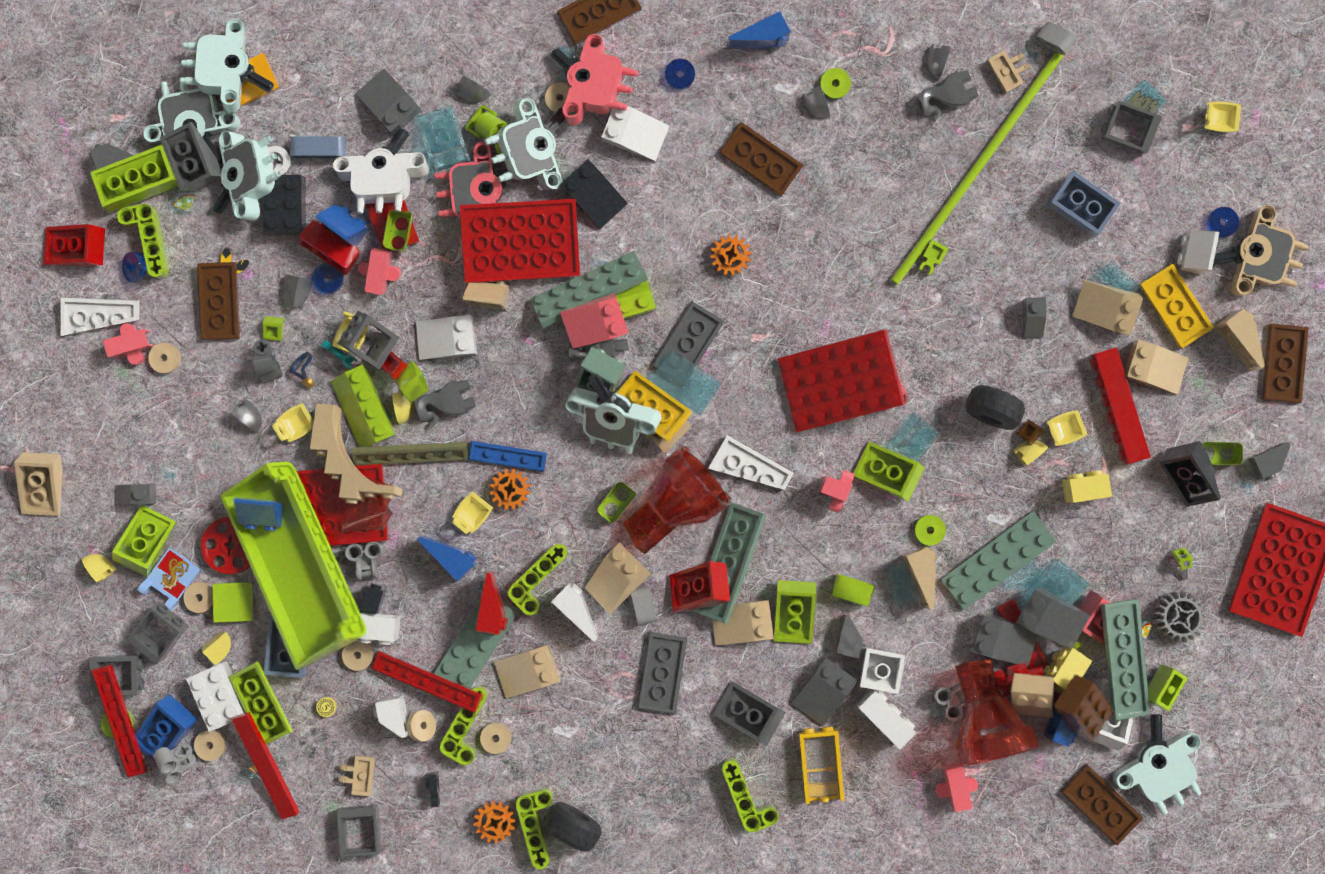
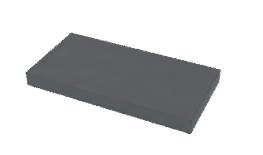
[652,301,725,386]
[638,632,687,714]

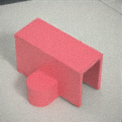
[358,247,402,295]
[103,323,154,365]
[818,470,855,513]
[935,763,978,812]

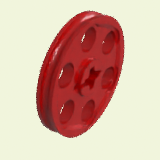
[201,516,251,574]

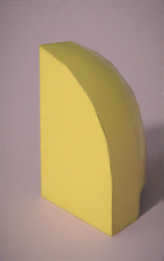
[392,392,415,425]
[1012,440,1048,466]
[82,554,117,582]
[202,631,231,666]

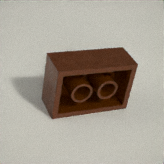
[1054,674,1112,742]

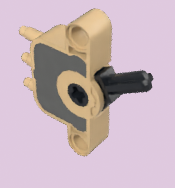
[1213,205,1308,297]

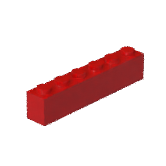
[1090,347,1151,464]

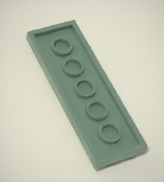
[530,251,648,328]
[693,503,766,624]
[940,511,1056,610]
[434,597,520,707]
[1101,599,1150,721]

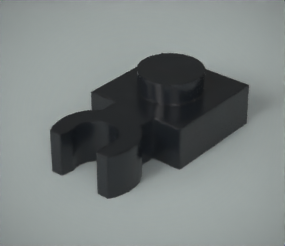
[426,771,440,807]

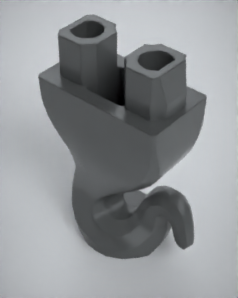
[917,70,978,122]
[569,337,629,361]
[415,380,476,428]

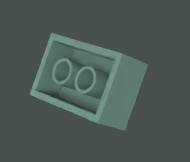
[575,347,626,393]

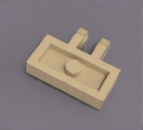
[987,50,1030,93]
[338,755,375,796]

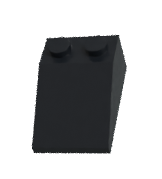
[560,159,628,230]
[1159,441,1221,507]

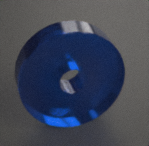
[665,58,695,90]
[1207,207,1239,238]
[122,252,147,283]
[312,263,344,294]

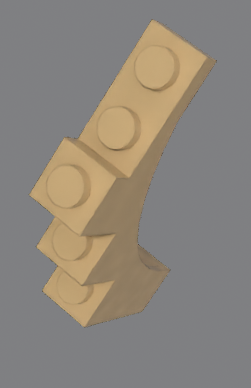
[310,404,403,504]

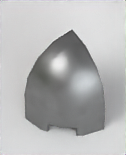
[926,44,951,80]
[455,75,491,103]
[801,86,830,119]
[283,274,312,307]
[230,399,262,433]

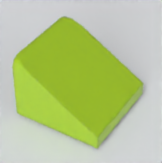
[262,316,284,341]

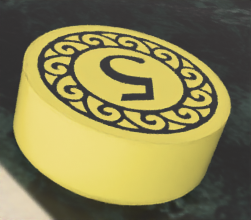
[316,697,337,717]

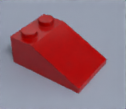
[43,224,105,267]
[669,561,730,612]
[476,571,508,635]

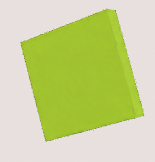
[213,582,253,622]

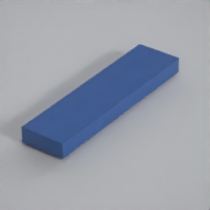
[468,441,547,472]

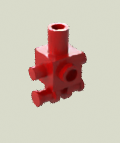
[994,663,1045,695]

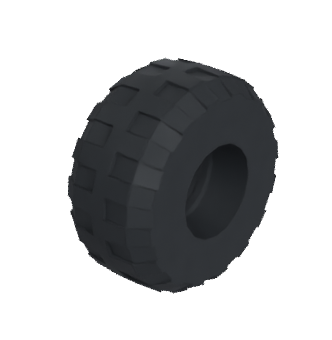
[965,385,1025,430]
[543,802,601,852]

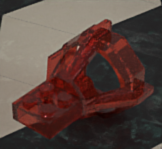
[623,446,731,554]
[955,659,1039,767]

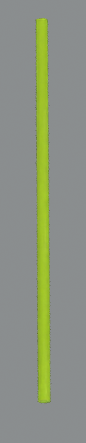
[891,52,1064,285]

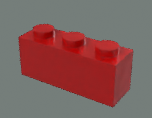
[299,219,360,276]

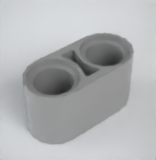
[1036,21,1076,55]
[631,586,657,626]

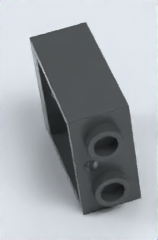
[1101,101,1162,154]
[337,311,399,370]
[127,602,188,665]
[89,655,144,696]
[337,805,382,860]

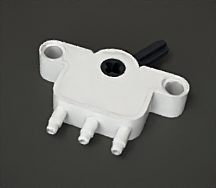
[333,128,429,214]

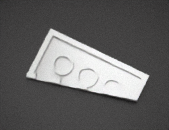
[61,297,139,336]
[708,435,794,490]

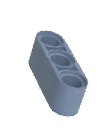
[290,136,346,159]

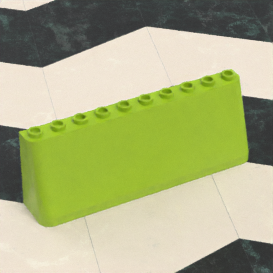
[220,462,367,670]

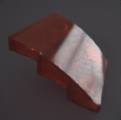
[341,476,392,534]

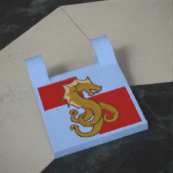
[137,548,201,611]

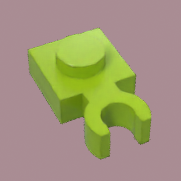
[919,239,949,276]

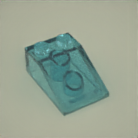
[416,104,471,173]
[650,350,722,415]
[1019,558,1090,607]

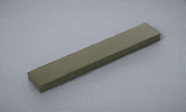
[351,442,468,466]

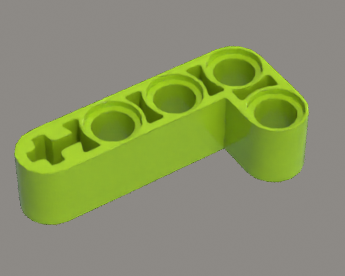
[117,204,169,279]
[508,543,568,615]
[440,686,488,765]
[722,758,779,833]
[516,788,553,870]

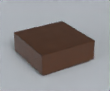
[1016,419,1044,445]

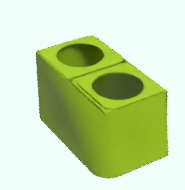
[383,210,413,253]
[397,360,429,402]
[1201,442,1243,465]
[598,482,636,522]
[831,573,876,607]

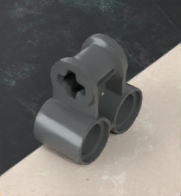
[253,339,282,382]

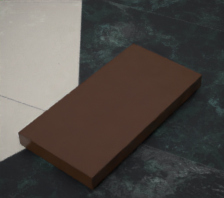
[557,0,642,46]
[719,122,803,197]
[197,262,240,340]
[1262,323,1309,404]
[1060,764,1143,846]

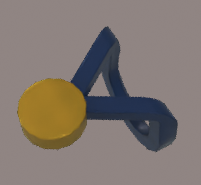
[290,352,315,388]

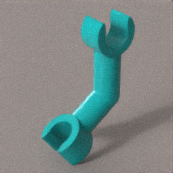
[321,339,358,369]

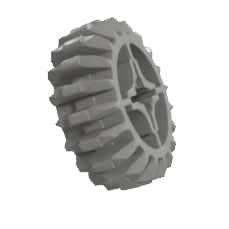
[1154,591,1207,643]

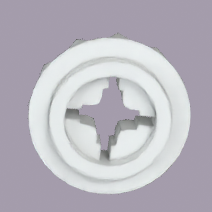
[268,146,291,175]

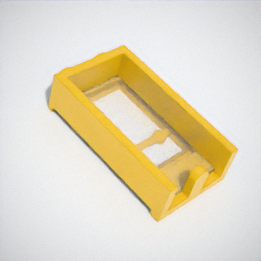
[798,726,845,804]

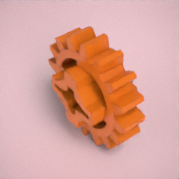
[710,234,752,276]
[489,469,531,510]
[474,800,516,844]

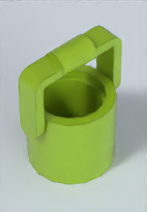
[465,105,508,144]

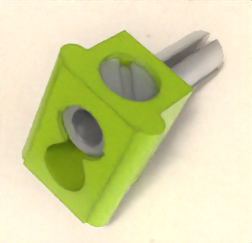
[1171,548,1193,580]

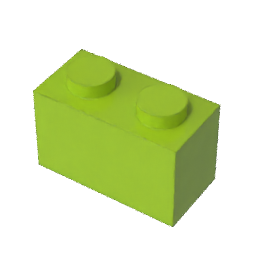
[1148,664,1188,711]

